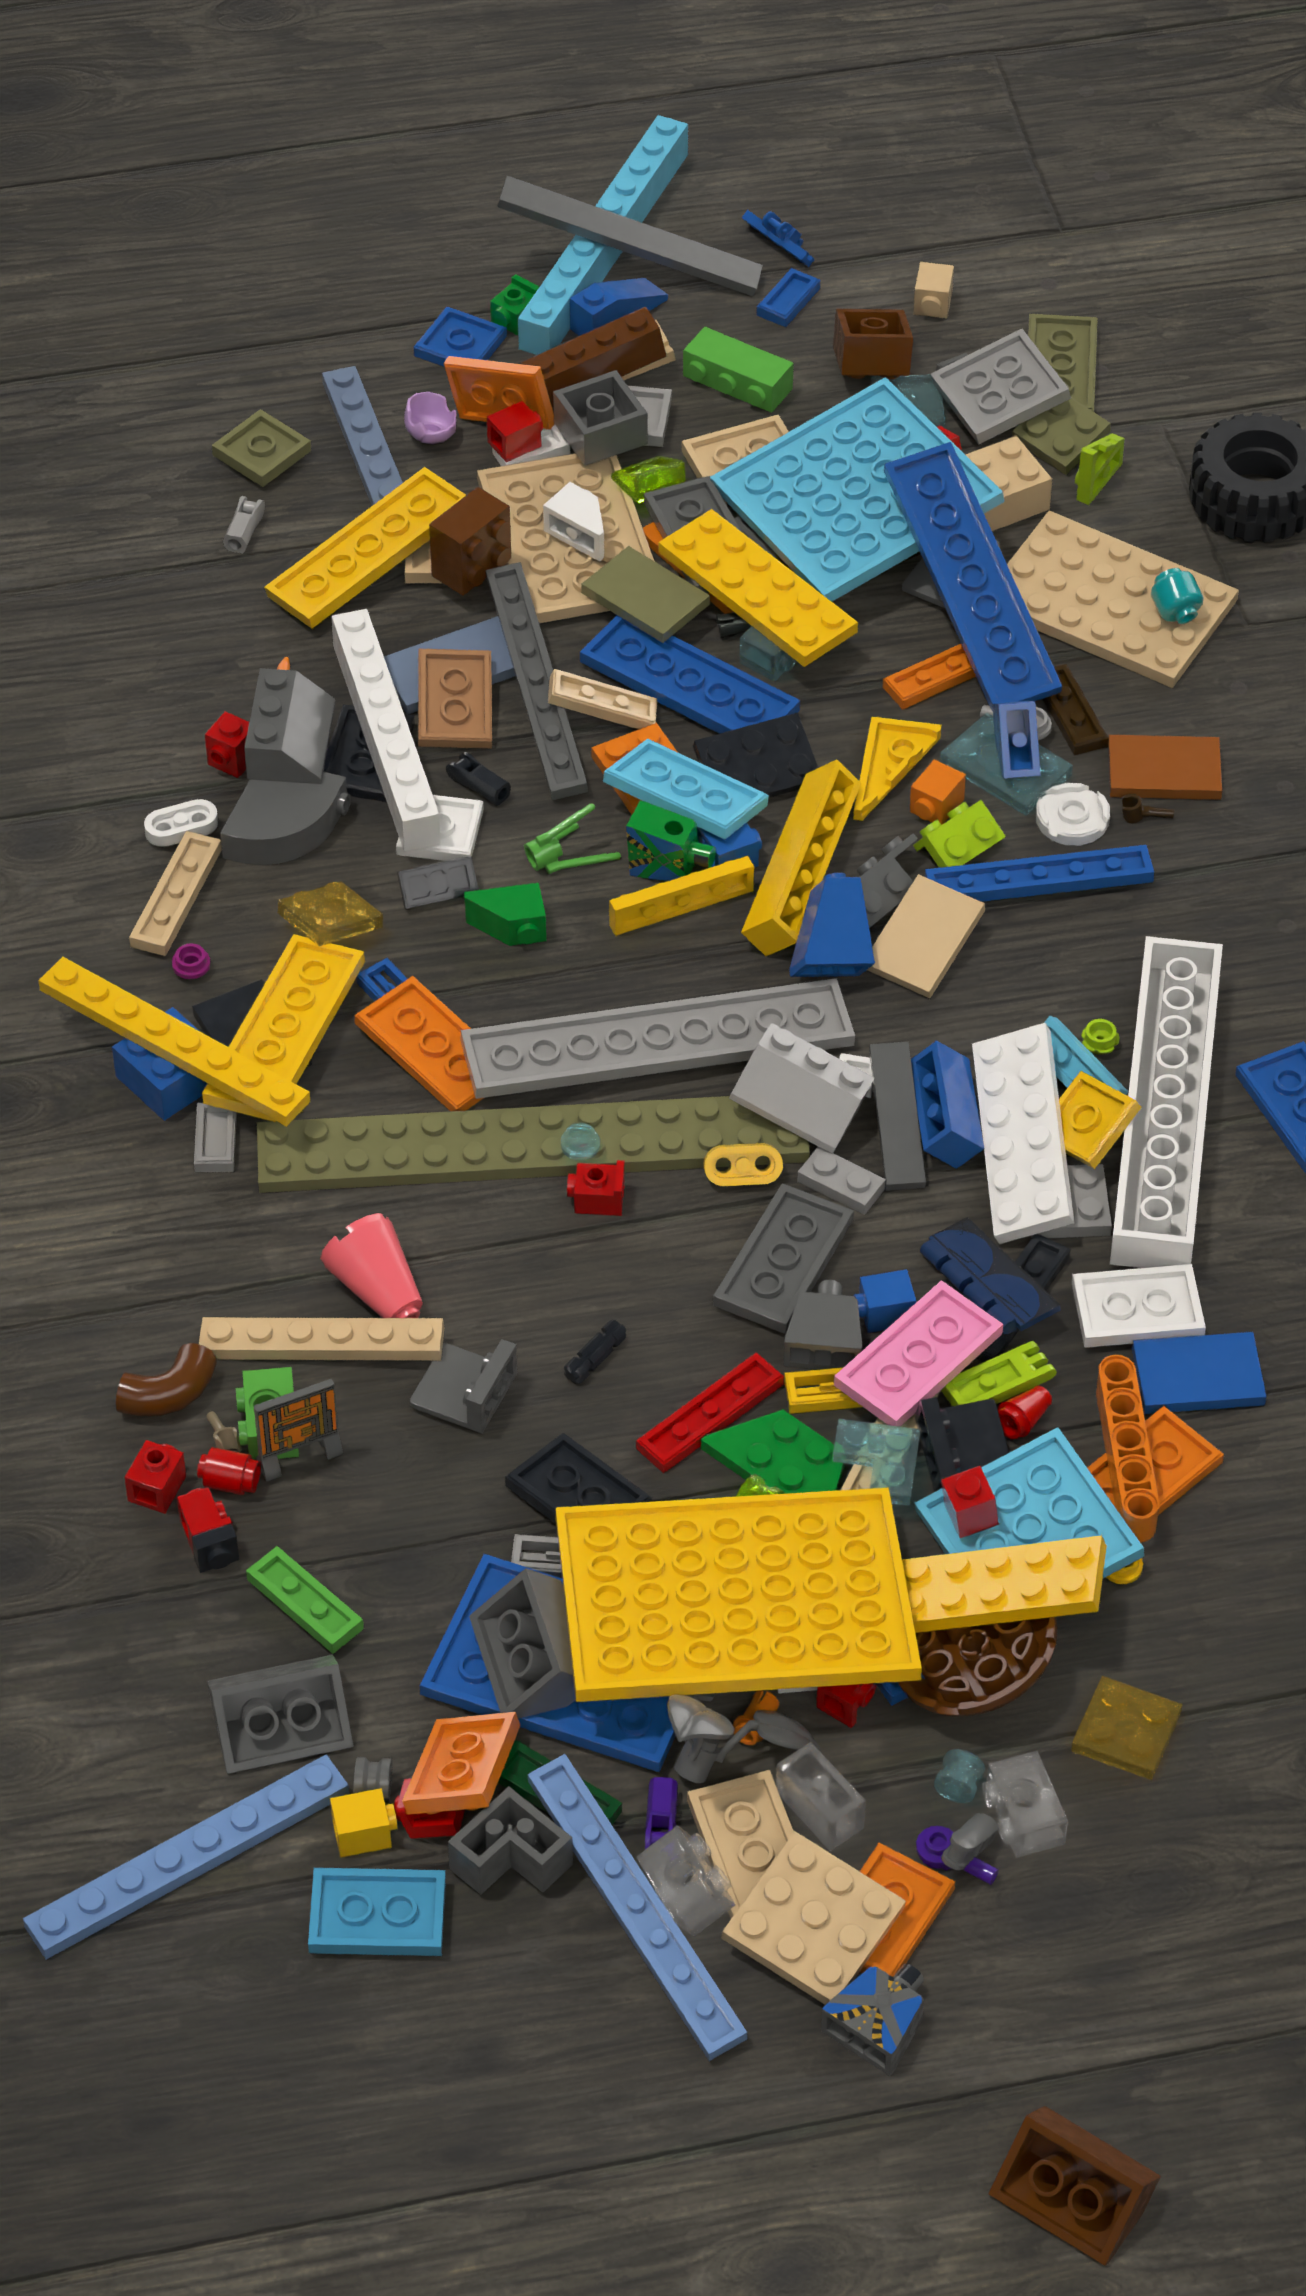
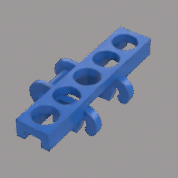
[742,210,815,267]

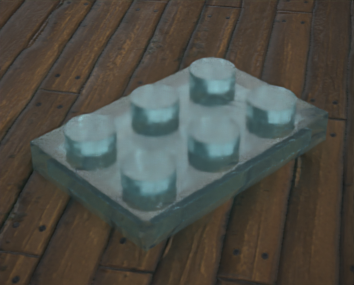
[940,713,1073,816]

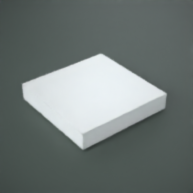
[396,795,484,861]

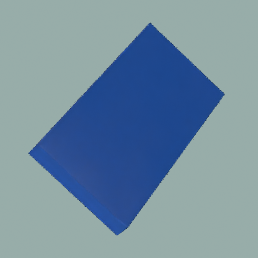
[1235,1041,1306,1174]

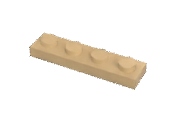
[129,831,222,956]

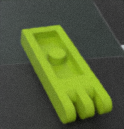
[941,1341,1057,1406]

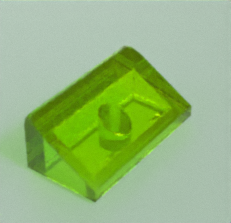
[611,456,686,503]

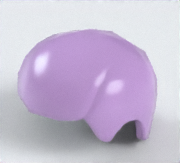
[404,392,457,444]

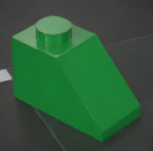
[464,883,547,946]

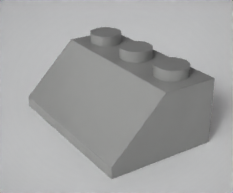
[729,1023,874,1154]

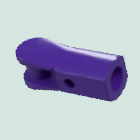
[645,1777,678,1854]

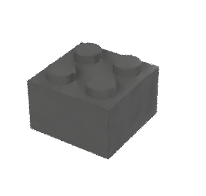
[553,370,648,466]

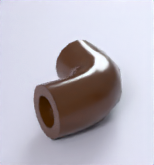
[116,1343,217,1416]

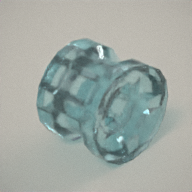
[934,1749,985,1803]

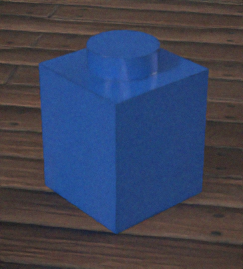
[853,1269,916,1333]

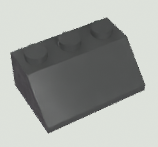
[245,668,335,784]
[469,1568,576,1719]
[207,1654,354,1774]

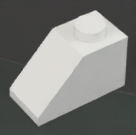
[543,482,604,561]

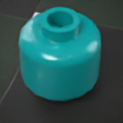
[1151,568,1204,624]

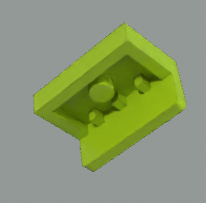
[913,800,1006,868]

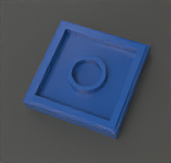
[414,307,507,367]

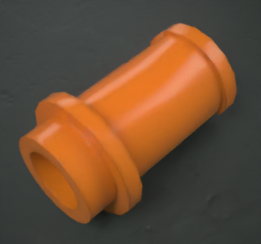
[733,1690,779,1745]

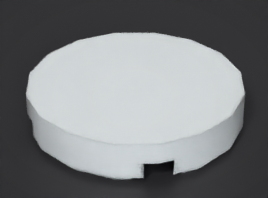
[1036,783,1110,846]

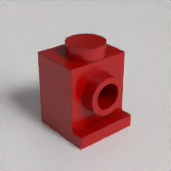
[567,1160,625,1216]
[177,1487,232,1555]
[816,1683,876,1728]

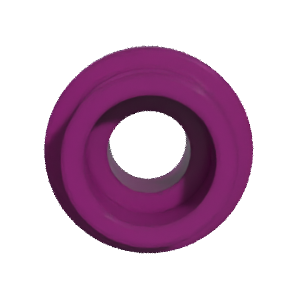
[172,943,210,979]

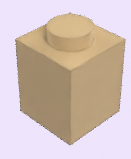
[914,262,954,318]

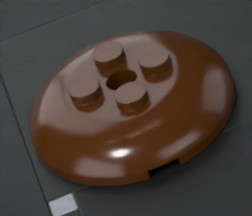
[898,1617,1058,1717]

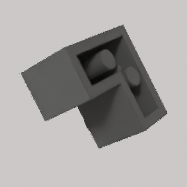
[448,1786,573,1895]

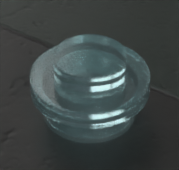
[561,1123,600,1160]

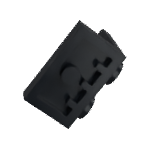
[914,1397,1009,1492]

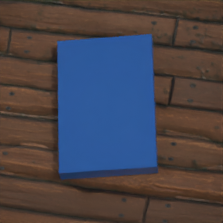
[1132,1332,1266,1414]

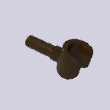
[1122,794,1174,824]

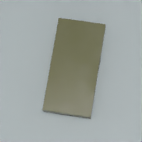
[1028,314,1098,412]

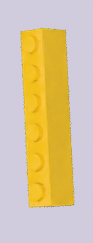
[741,759,861,956]

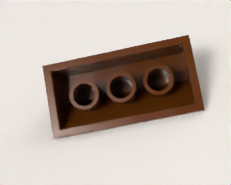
[517,307,667,408]

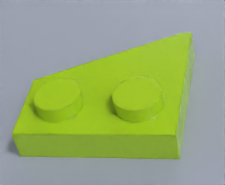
[1075,433,1125,505]

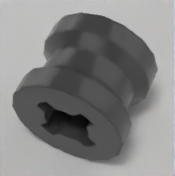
[354,1757,393,1802]

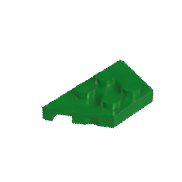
[701,1409,846,1495]

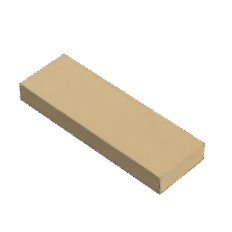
[548,669,657,729]

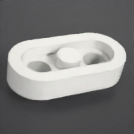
[144,799,218,847]

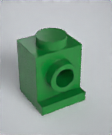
[490,274,540,335]

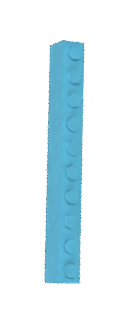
[518,115,688,355]

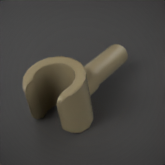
[206,1411,242,1452]

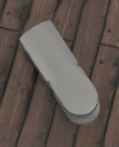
[223,496,265,554]

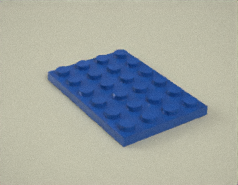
[420,1554,676,1772]

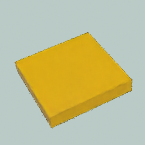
[1059,1071,1142,1169]

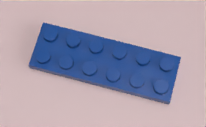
[580,615,800,734]

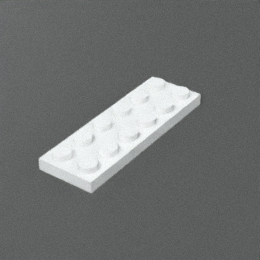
[972,1023,1074,1244]

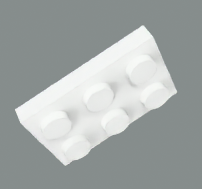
[1072,1264,1206,1348]

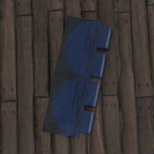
[920,1217,1061,1334]

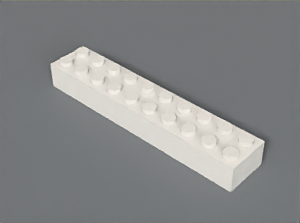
[1110,936,1223,1268]

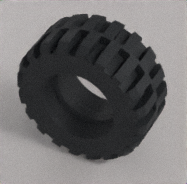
[1189,413,1306,543]

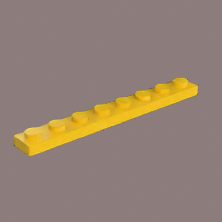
[38,957,310,1127]

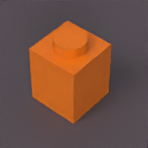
[910,759,966,825]

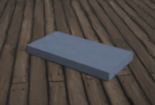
[384,616,515,714]

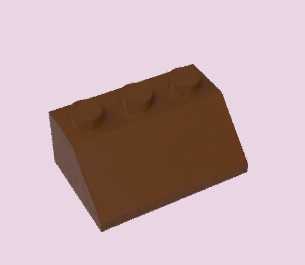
[988,2106,1161,2266]

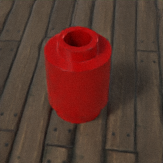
[197,1447,261,1495]

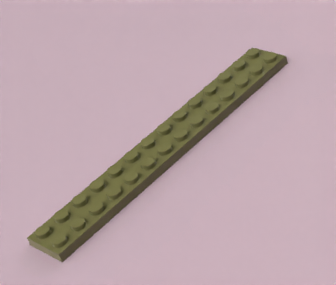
[257,1096,810,1193]

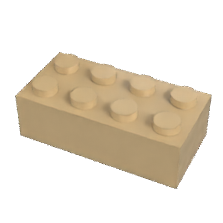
[966,436,1052,531]

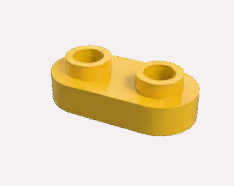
[703,1143,783,1186]

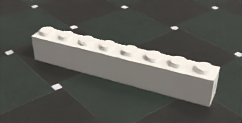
[332,609,440,852]

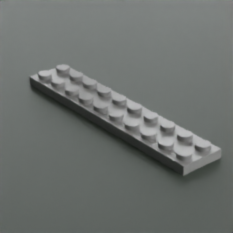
[460,978,855,1099]

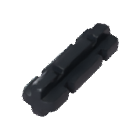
[564,1320,626,1384]

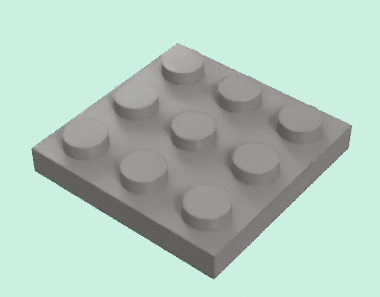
[931,329,1071,445]

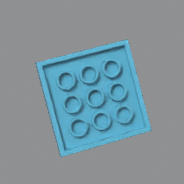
[915,1427,1145,1578]

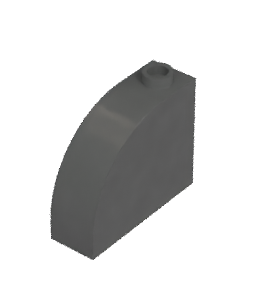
[220,772,351,865]

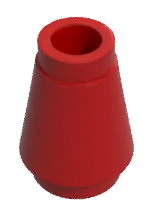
[998,1386,1052,1439]

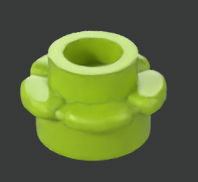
[1081,1019,1120,1054]

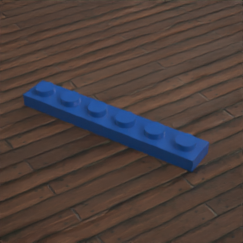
[925,845,1154,902]

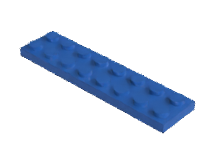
[884,442,1062,712]

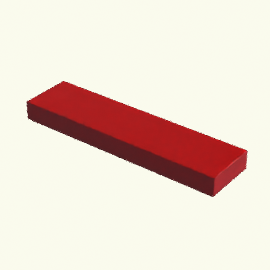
[636,1352,784,1474]

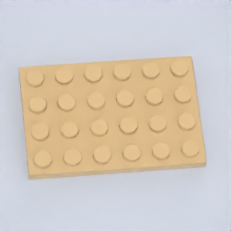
[477,454,655,623]
[1007,510,1239,688]

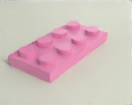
[834,1280,1003,1431]

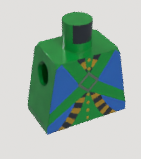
[626,800,716,881]

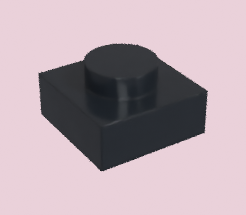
[192,1523,239,1573]

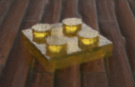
[277,881,383,946]
[1071,1676,1183,1780]

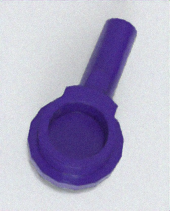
[916,1826,999,1885]

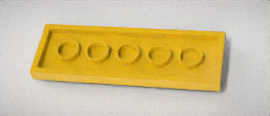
[264,467,466,629]
[658,509,858,667]
[202,934,365,1122]
[902,1535,1107,1633]

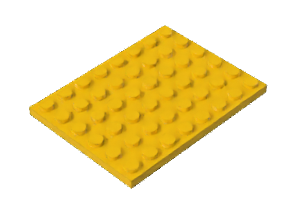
[556,1487,922,1702]

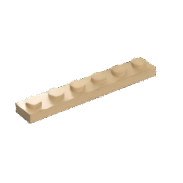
[199,1317,445,1361]

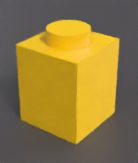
[330,1788,398,1858]

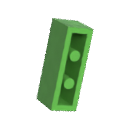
[683,327,793,413]

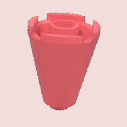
[320,1213,423,1318]

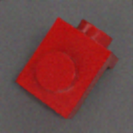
[394,1778,465,1839]

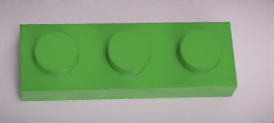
[246,1546,364,1654]

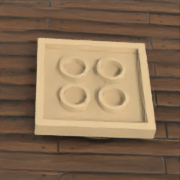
[721,1831,906,2005]

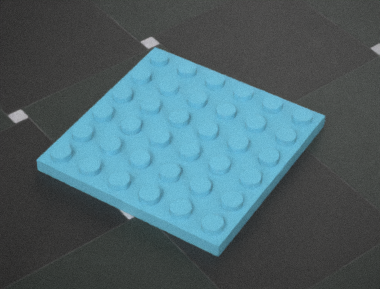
[710,377,1005,602]

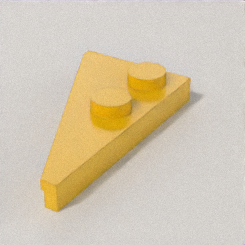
[853,717,942,821]

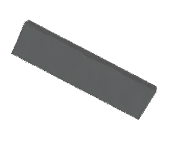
[869,1041,926,1191]

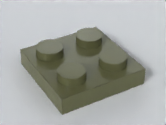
[1012,397,1111,475]
[212,409,311,487]

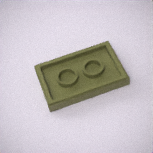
[581,546,710,643]

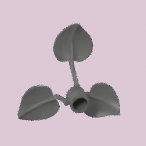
[667,1693,822,1783]

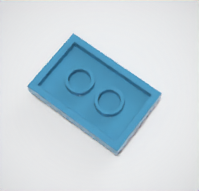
[308,1868,446,1956]

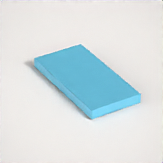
[603,739,769,839]

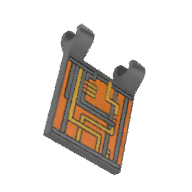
[254,1378,343,1482]

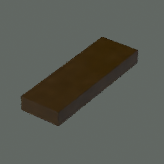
[1043,664,1109,755]

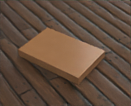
[418,648,492,748]

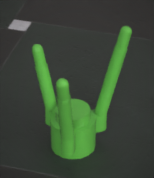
[524,803,621,874]

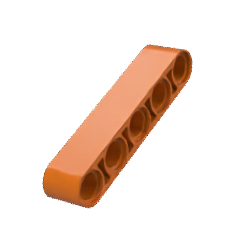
[1096,1355,1159,1543]

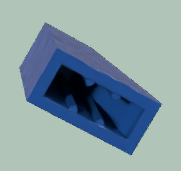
[789,873,875,977]

